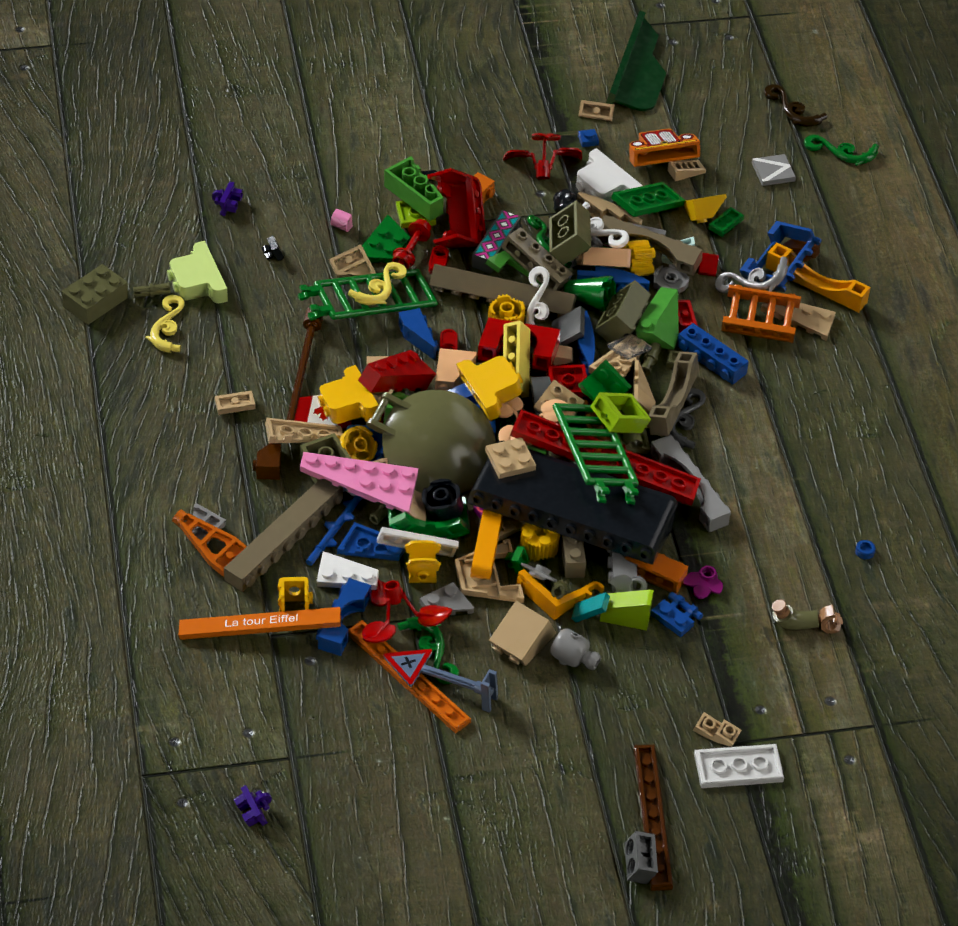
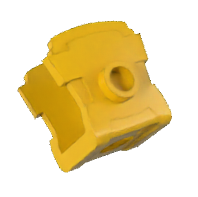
[405,540,441,583]
[278,577,313,612]

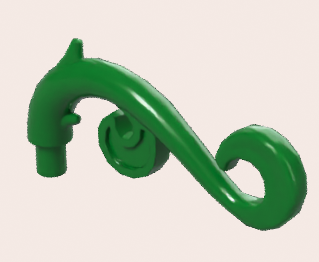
[804,134,879,166]
[527,215,572,268]
[397,617,459,684]

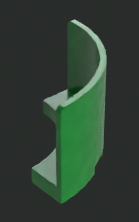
[388,497,470,539]

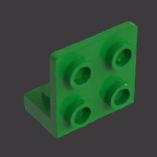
[578,360,632,401]

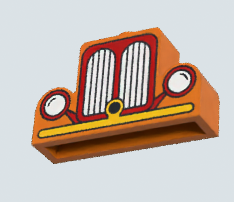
[629,129,700,167]

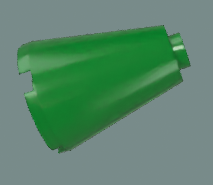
[564,276,616,312]

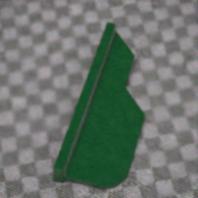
[606,10,666,111]

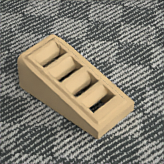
[667,160,706,181]

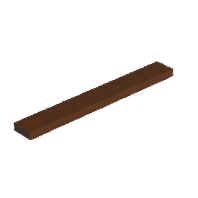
[633,745,673,891]

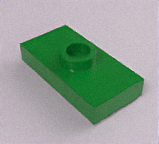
[708,207,744,237]

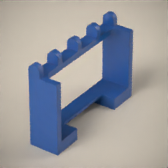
[740,221,822,292]

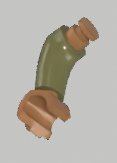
[772,599,843,634]

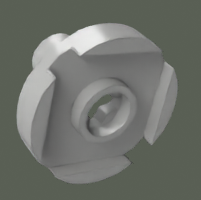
[653,264,689,295]

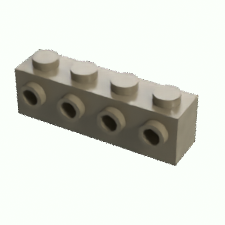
[502,227,573,291]

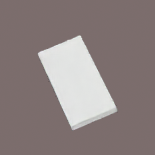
[694,744,784,788]

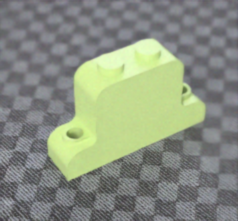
[167,241,228,303]

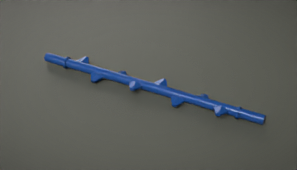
[306,454,384,566]

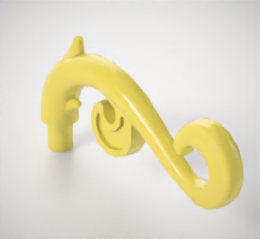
[348,262,407,305]
[145,295,185,353]

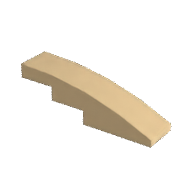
[577,192,643,225]

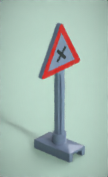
[383,649,498,712]

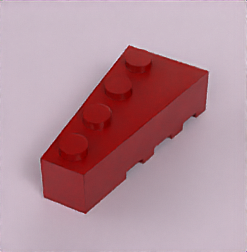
[358,350,436,393]

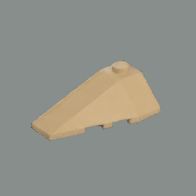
[632,359,655,428]

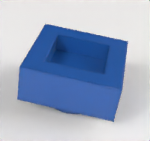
[578,129,599,147]

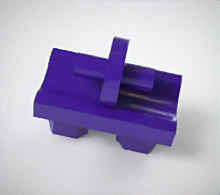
[212,181,243,216]
[234,785,272,827]

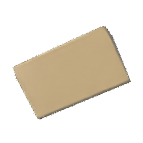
[578,100,615,121]

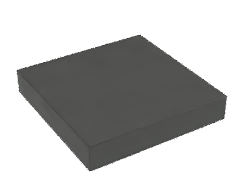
[552,306,585,346]

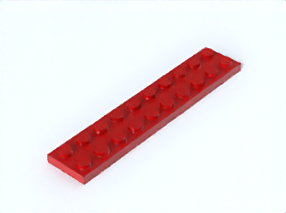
[510,409,701,506]

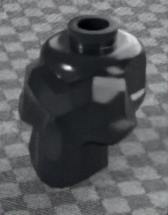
[553,189,580,213]

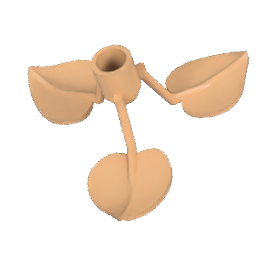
[498,397,575,446]

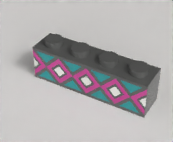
[472,210,522,274]

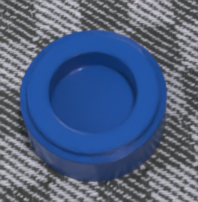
[855,540,876,559]

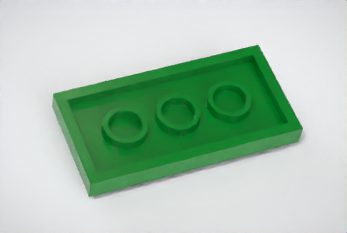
[611,182,685,217]

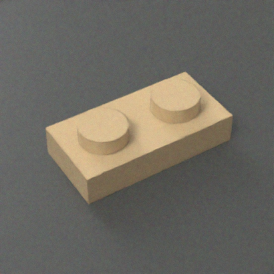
[215,391,255,415]

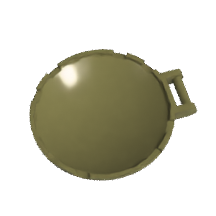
[366,390,496,495]

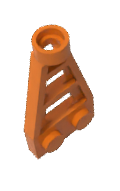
[172,509,247,577]

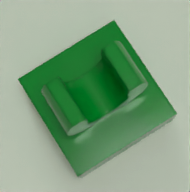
[505,546,530,574]

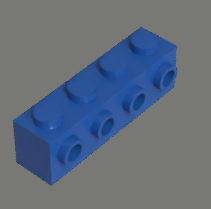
[677,323,749,385]

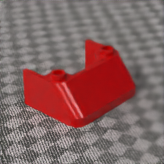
[427,168,486,248]

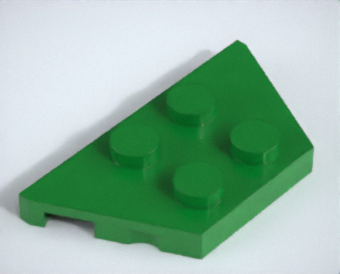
[362,215,410,263]

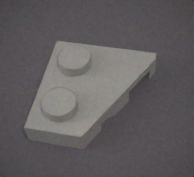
[186,503,226,544]
[419,582,474,615]

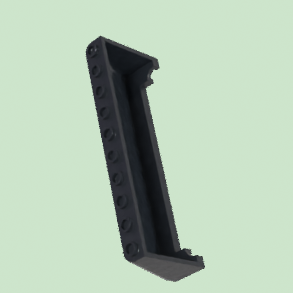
[468,441,678,565]

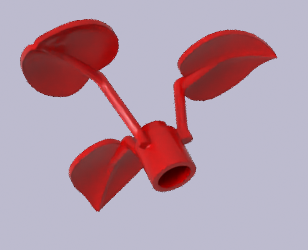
[503,133,582,179]
[362,580,453,643]

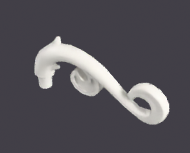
[582,202,629,249]
[526,266,550,325]

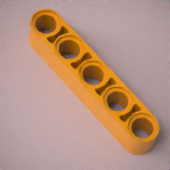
[470,509,503,580]

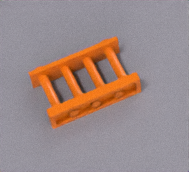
[721,285,801,343]

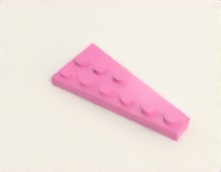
[300,452,418,514]

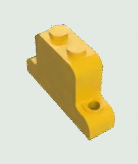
[456,356,523,421]
[317,365,381,424]

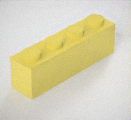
[503,321,530,398]

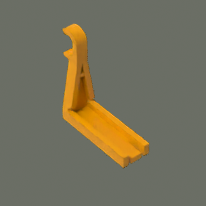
[516,569,604,620]

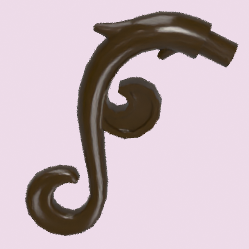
[764,84,827,126]

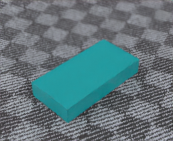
[571,592,610,623]

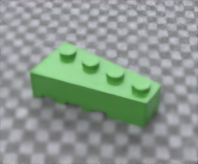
[384,156,444,221]

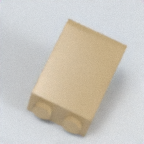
[489,601,556,666]

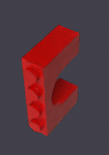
[478,317,561,371]

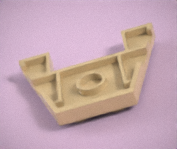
[455,539,524,603]

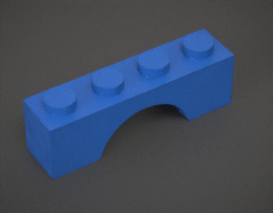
[316,578,371,656]

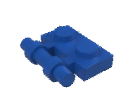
[651,592,703,637]

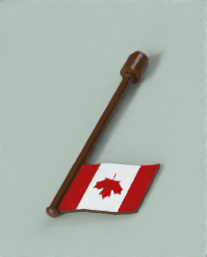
[286,304,352,431]

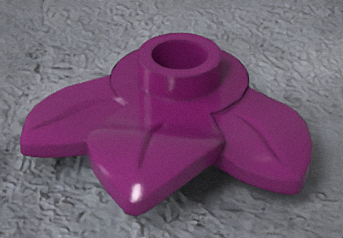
[683,566,723,599]

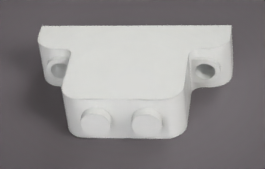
[576,148,643,202]

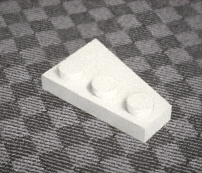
[317,551,379,590]

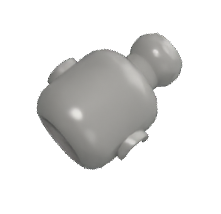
[550,628,601,670]

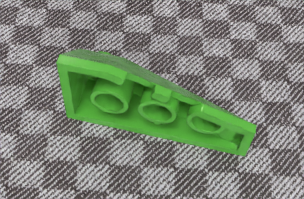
[636,287,679,350]

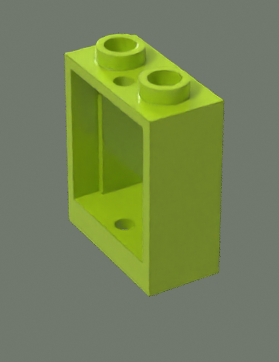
[590,392,651,433]

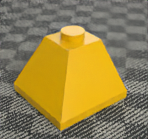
[684,194,727,224]

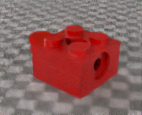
[547,364,589,401]

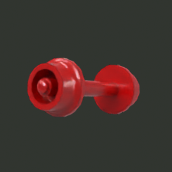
[392,219,431,270]

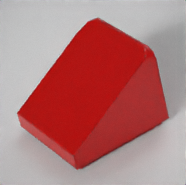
[698,253,719,277]

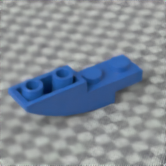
[577,266,650,292]

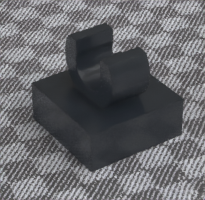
[262,236,284,261]

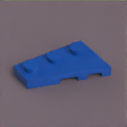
[337,522,406,561]

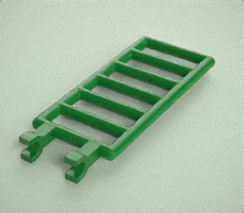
[298,269,438,320]
[553,403,639,504]

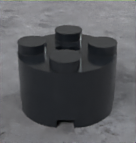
[422,479,464,522]

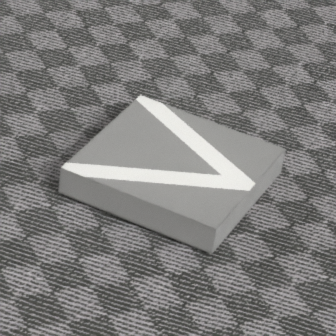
[752,154,796,186]

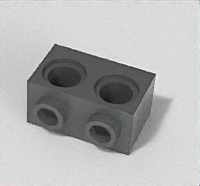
[625,831,658,884]

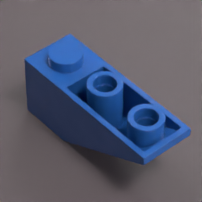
[398,308,438,359]

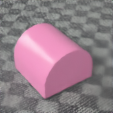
[330,209,353,232]

